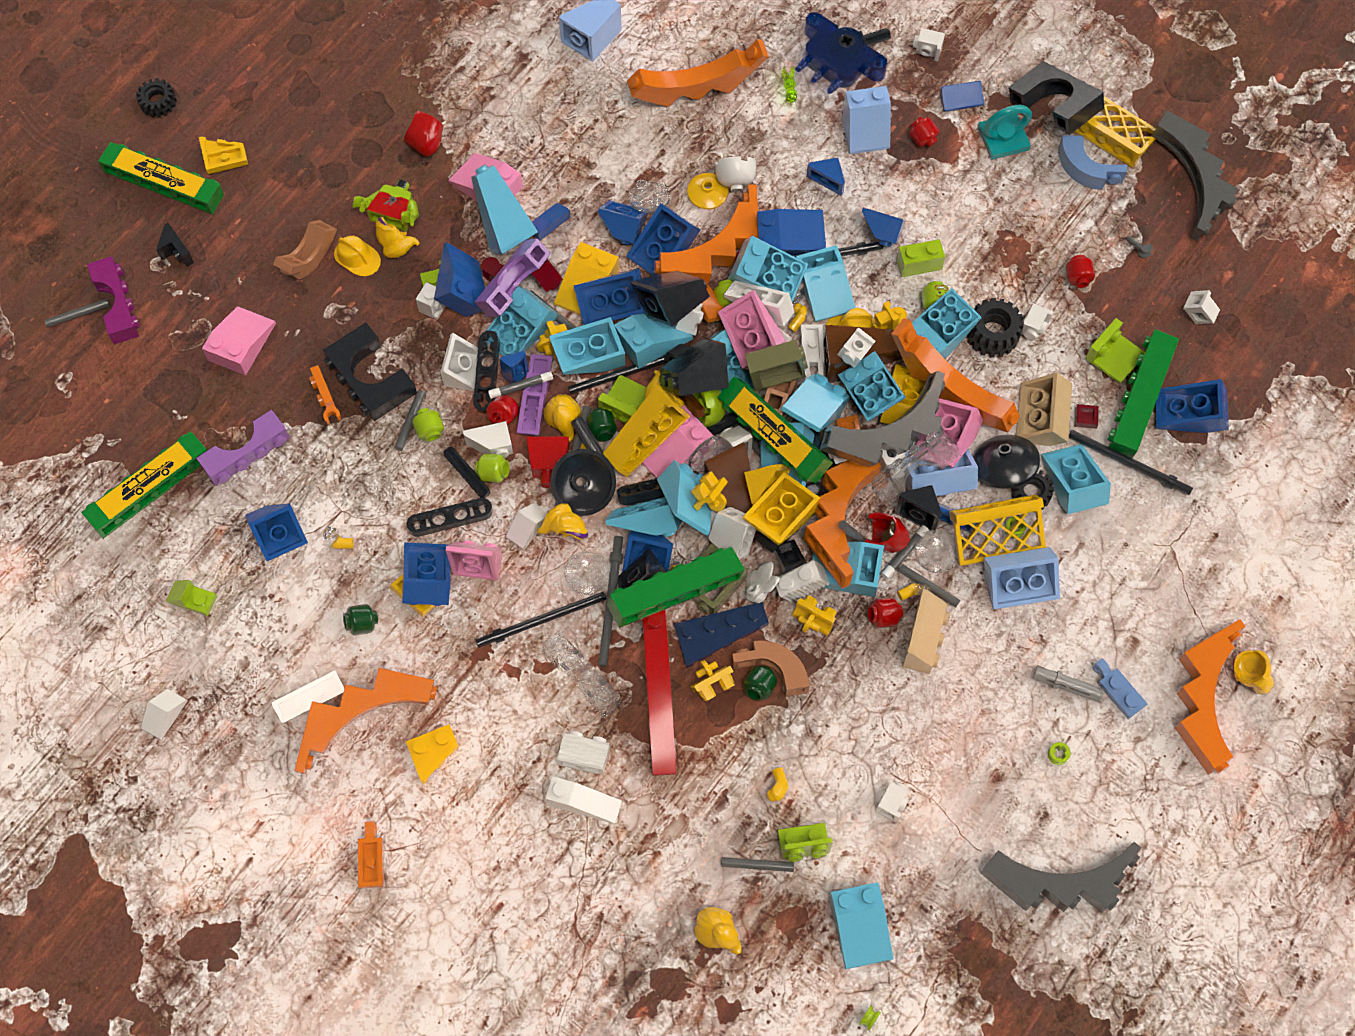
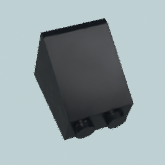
[631,271,710,327]
[659,338,729,396]

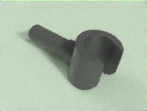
[1126,235,1153,258]

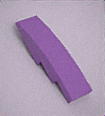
[517,354,553,436]

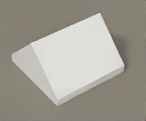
[441,333,485,391]

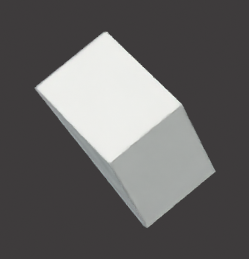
[506,503,547,550]
[141,689,187,740]

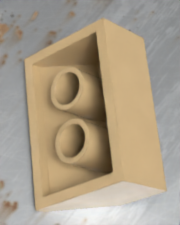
[1017,372,1072,446]
[903,589,950,674]

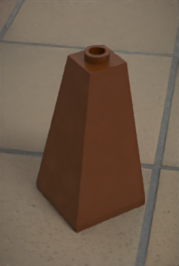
[823,325,902,383]
[704,442,760,542]

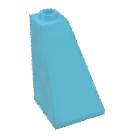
[471,164,538,254]

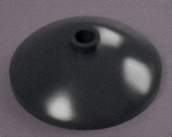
[973,434,1040,489]
[550,449,616,516]

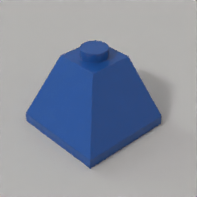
[598,200,649,245]
[862,207,905,247]
[245,503,308,561]
[622,530,674,572]

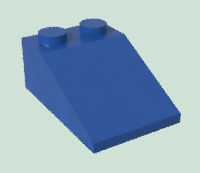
[626,203,701,276]
[757,209,826,256]
[434,242,485,317]
[574,268,645,325]
[1156,379,1229,433]
[402,542,450,606]

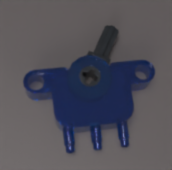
[795,12,891,94]

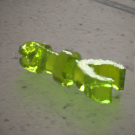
[781,66,797,103]

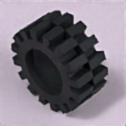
[136,78,177,118]
[1011,470,1054,513]

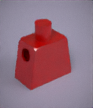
[527,436,570,488]

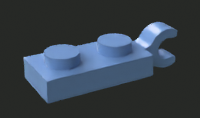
[1092,658,1148,720]

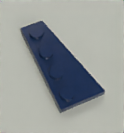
[674,602,769,669]

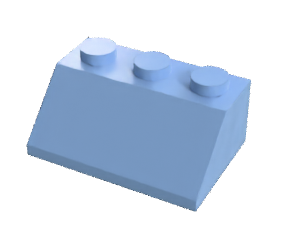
[902,449,978,496]
[984,547,1060,609]

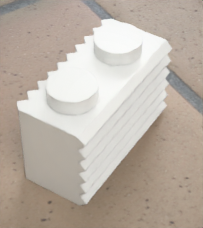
[776,560,829,603]
[557,731,610,775]

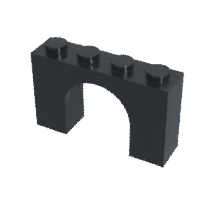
[1009,61,1105,135]
[323,322,417,421]

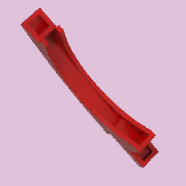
[643,610,676,776]

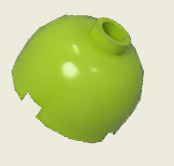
[689,389,726,428]

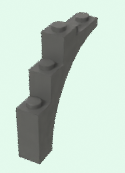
[1152,111,1238,241]
[820,371,945,467]
[980,842,1142,913]

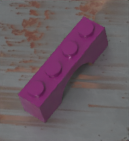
[87,256,140,345]

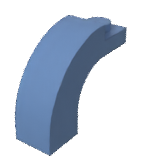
[1059,135,1127,190]

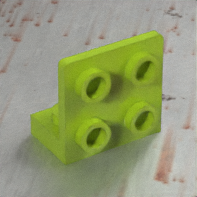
[1085,318,1144,383]
[598,375,647,424]
[778,823,833,862]

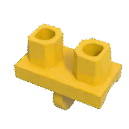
[872,301,907,330]
[536,320,567,365]
[691,471,728,511]
[792,595,836,636]
[690,660,735,701]

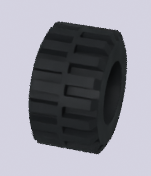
[966,298,1024,358]

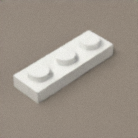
[272,671,344,724]

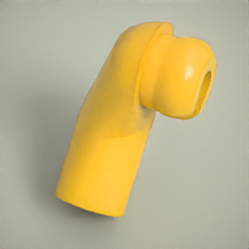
[787,303,807,333]
[767,767,789,802]

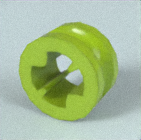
[1005,516,1026,539]
[1048,742,1071,765]
[859,1005,881,1031]

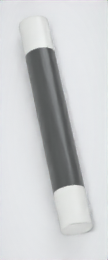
[488,371,553,399]
[881,525,929,579]

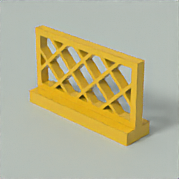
[1074,97,1156,168]
[949,495,1046,566]

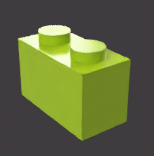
[896,239,945,277]

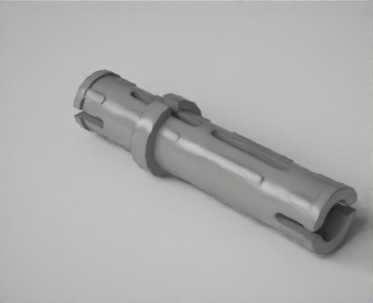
[1033,665,1104,703]

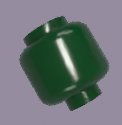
[586,408,617,442]
[343,604,378,636]
[743,666,777,701]

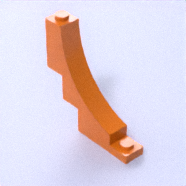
[627,39,769,107]
[654,184,759,284]
[891,318,1020,433]
[804,460,881,589]
[1175,619,1246,775]
[294,668,437,774]

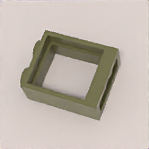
[745,340,808,391]
[688,543,748,614]

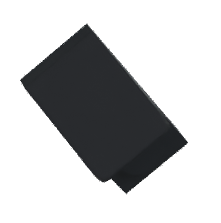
[157,223,194,267]
[774,539,807,575]

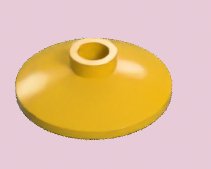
[687,173,728,210]

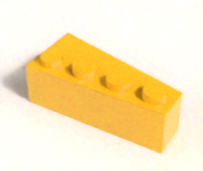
[603,384,690,477]

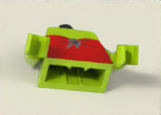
[352,180,419,232]

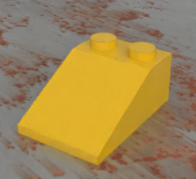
[554,241,619,316]
[880,364,926,425]
[743,472,820,545]

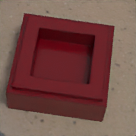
[1075,404,1099,429]

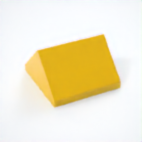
[744,464,791,505]

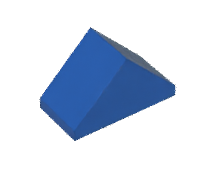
[806,157,845,196]

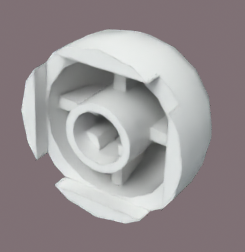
[714,156,756,192]

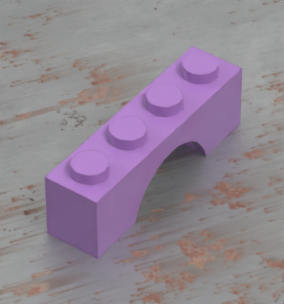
[474,238,551,317]
[197,410,290,486]

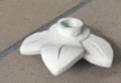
[746,562,780,603]

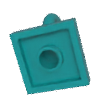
[977,105,1032,160]

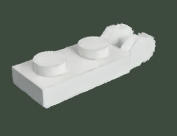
[800,324,824,381]

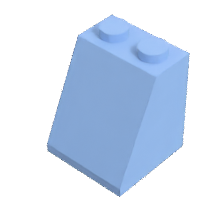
[559,0,622,62]
[842,86,891,154]

